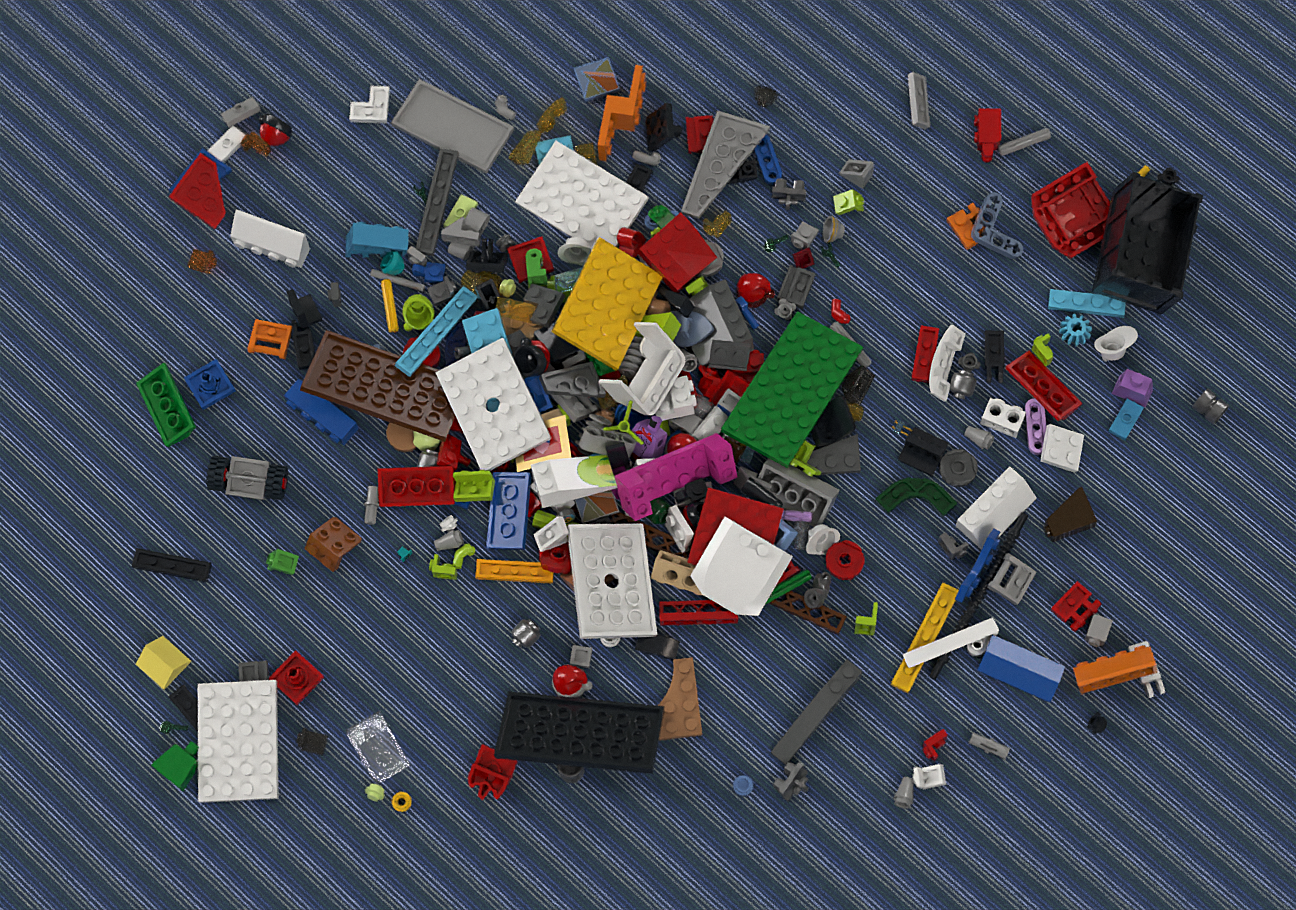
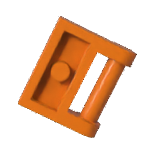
[248,319,293,359]

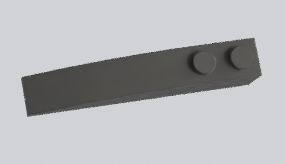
[771,659,862,765]

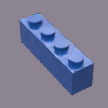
[284,378,359,445]

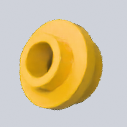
[392,792,412,812]

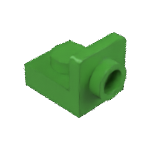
[266,549,299,575]

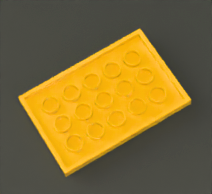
[551,237,662,371]

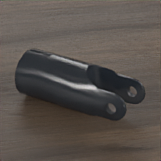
[740,478,783,508]

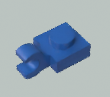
[412,262,446,284]

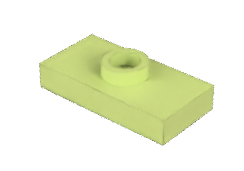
[443,194,478,228]

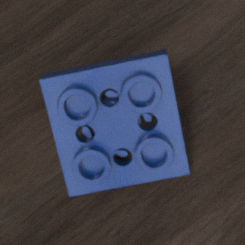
[184,359,236,410]

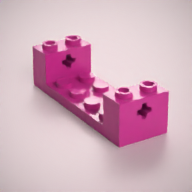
[615,433,738,521]

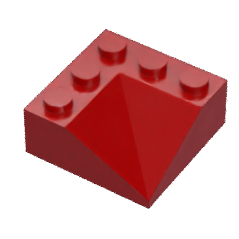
[638,212,717,293]

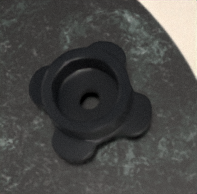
[1157,168,1180,186]
[1087,712,1107,734]

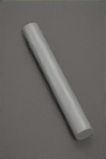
[370,269,425,292]

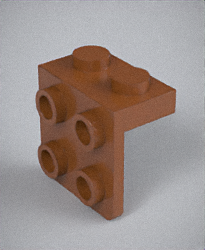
[305,517,362,572]

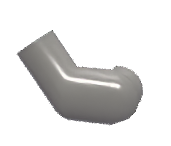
[495,95,516,120]

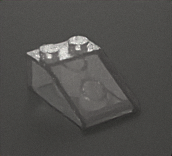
[346,711,411,784]

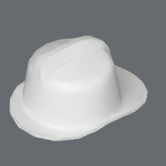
[558,237,592,266]
[1094,326,1138,361]
[806,524,840,555]

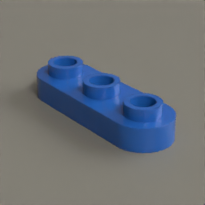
[754,134,782,185]

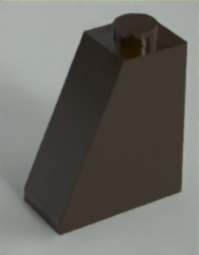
[1043,487,1097,542]

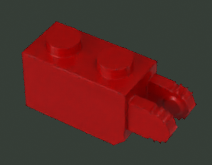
[974,108,1001,163]

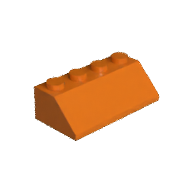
[1073,645,1158,694]

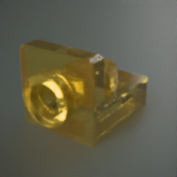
[703,210,731,238]

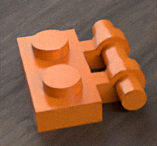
[946,203,989,250]

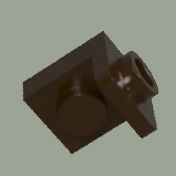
[724,436,747,465]

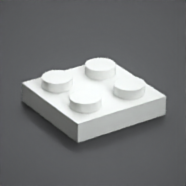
[1040,424,1084,473]

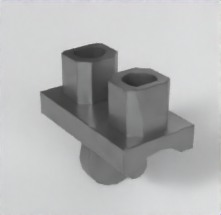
[772,179,806,210]
[773,762,809,801]

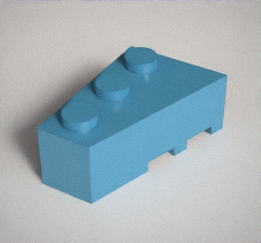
[345,222,409,257]

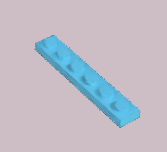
[395,286,478,377]

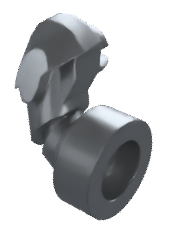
[804,572,831,608]

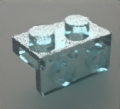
[554,267,583,292]

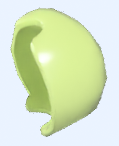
[413,431,441,452]

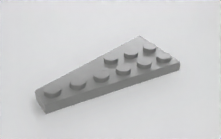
[681,111,770,219]

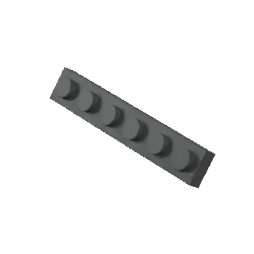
[415,148,459,256]

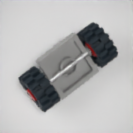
[206,456,288,500]

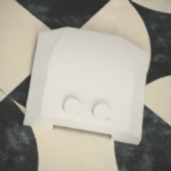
[690,517,793,616]

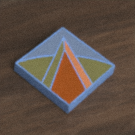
[574,58,620,102]

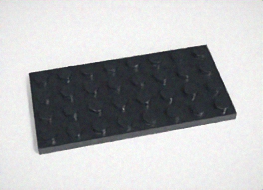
[494,691,664,774]

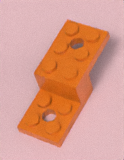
[598,65,646,161]

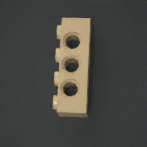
[651,550,702,595]

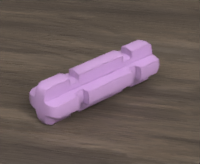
[781,510,813,523]

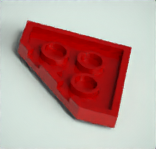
[169,153,226,230]

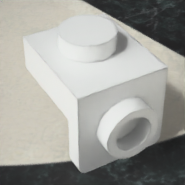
[913,764,946,789]

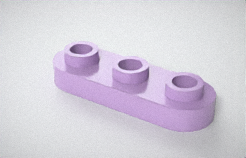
[1024,398,1046,455]

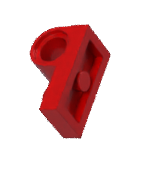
[617,227,646,258]

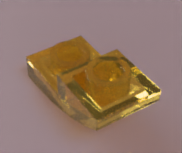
[537,97,567,134]

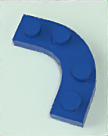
[955,528,1001,603]

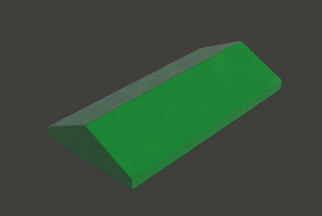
[136,363,196,447]

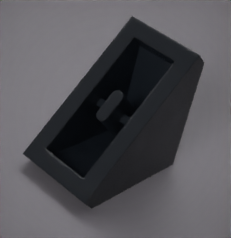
[475,278,508,316]

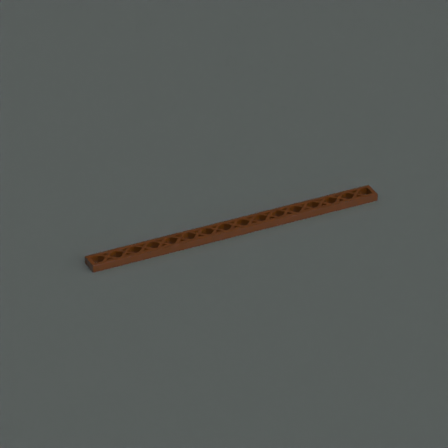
[570,504,847,635]

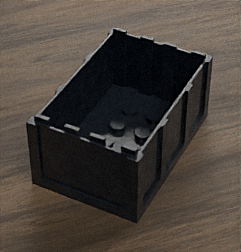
[1092,172,1203,314]

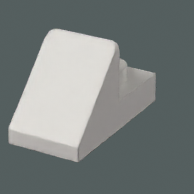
[534,516,569,552]

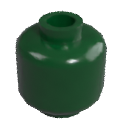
[646,497,671,524]

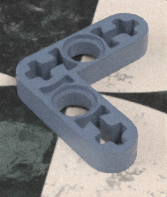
[971,192,1023,259]

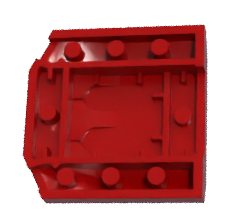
[1031,162,1110,259]

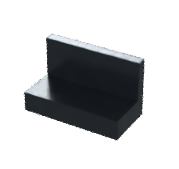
[286,289,323,328]

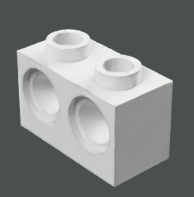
[980,398,1026,438]

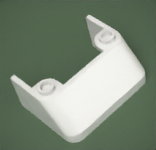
[599,322,685,415]

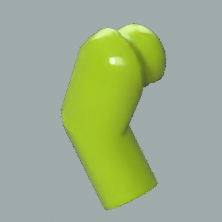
[452,544,476,569]

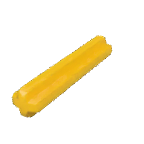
[381,279,399,333]

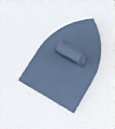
[670,311,715,347]

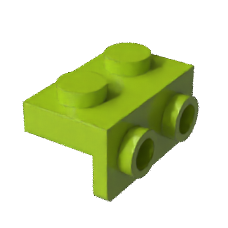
[453,470,495,502]

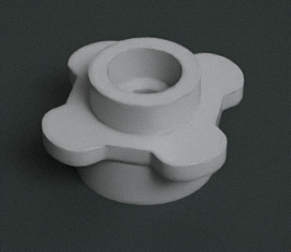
[775,298,796,320]

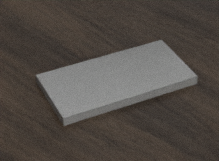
[391,79,514,174]

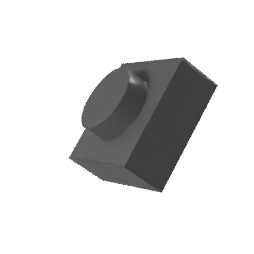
[328,282,342,307]

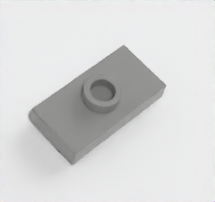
[221,97,261,127]

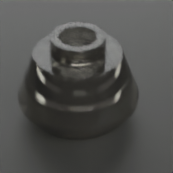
[754,85,778,108]

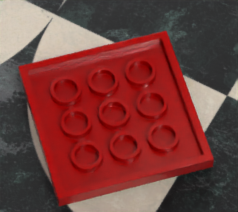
[687,487,784,565]

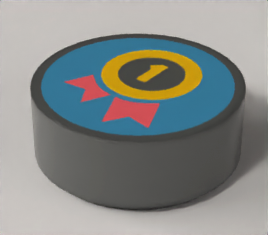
[555,508,576,524]

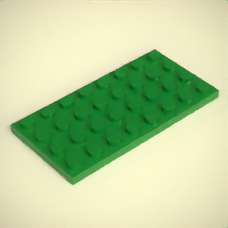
[721,311,863,469]

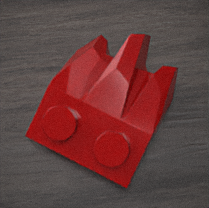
[468,744,518,801]

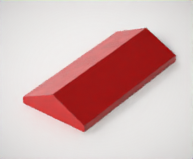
[1005,350,1082,421]
[377,466,456,507]

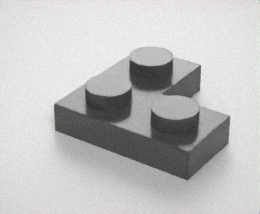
[523,284,565,328]

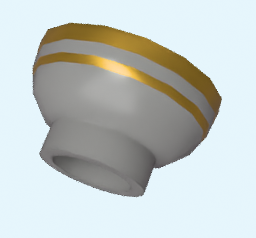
[822,216,845,243]

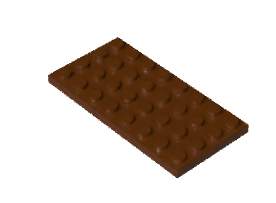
[300,330,456,442]

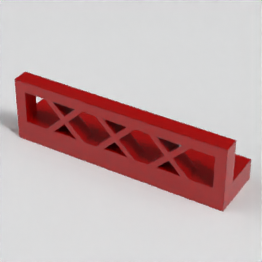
[659,600,738,626]

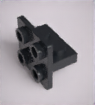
[898,427,948,476]

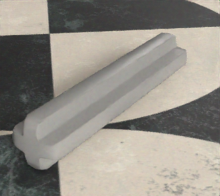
[998,128,1051,156]
[830,322,872,368]

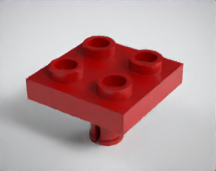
[268,650,325,705]

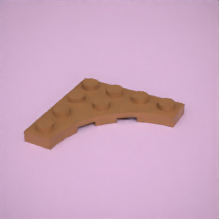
[658,657,702,741]

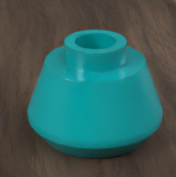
[380,251,405,275]

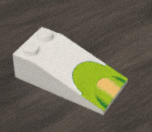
[530,455,617,508]

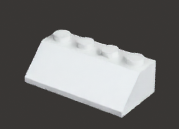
[231,209,310,268]
[956,467,1037,550]

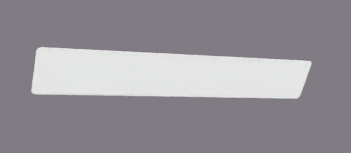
[903,618,999,668]

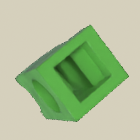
[526,249,548,287]

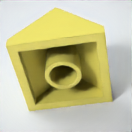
[136,636,191,690]

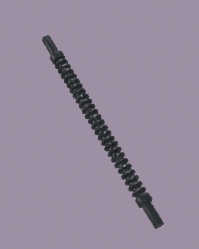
[929,513,1028,680]

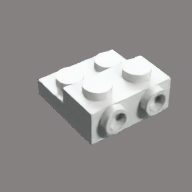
[655,375,697,421]

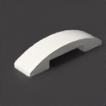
[929,325,965,402]

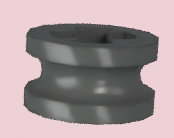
[496,234,515,252]

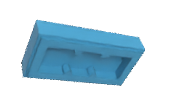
[1108,399,1144,440]

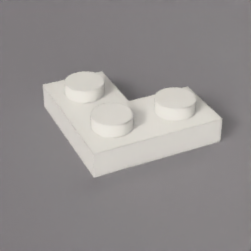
[350,86,390,123]

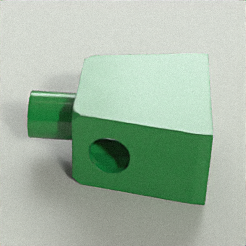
[151,741,199,791]

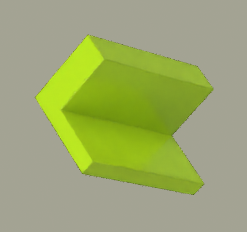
[854,602,878,636]

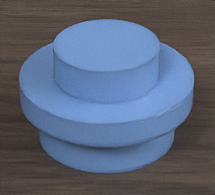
[733,776,753,796]

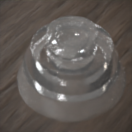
[693,394,714,418]

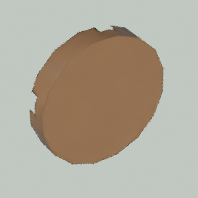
[386,423,417,452]

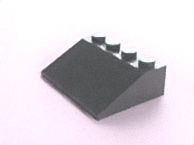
[675,279,754,367]

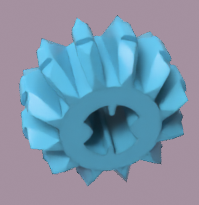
[1059,314,1092,347]

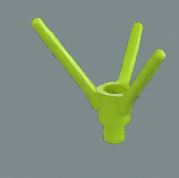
[603,400,644,445]

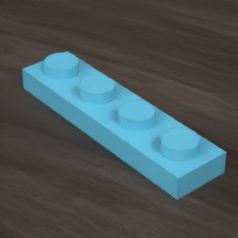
[1048,289,1126,318]

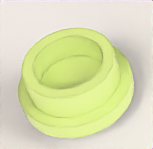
[499,279,516,298]
[365,784,385,801]

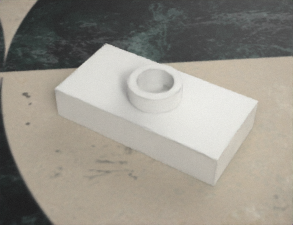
[208,125,247,163]

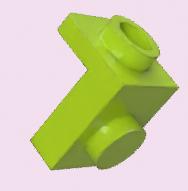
[833,189,864,215]

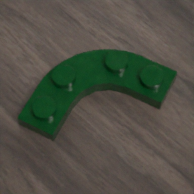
[875,477,957,517]

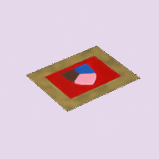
[515,415,572,472]

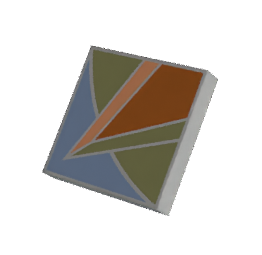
[575,490,619,524]

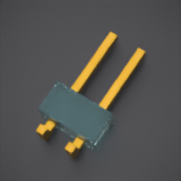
[892,420,912,436]

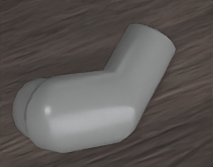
[633,150,661,166]

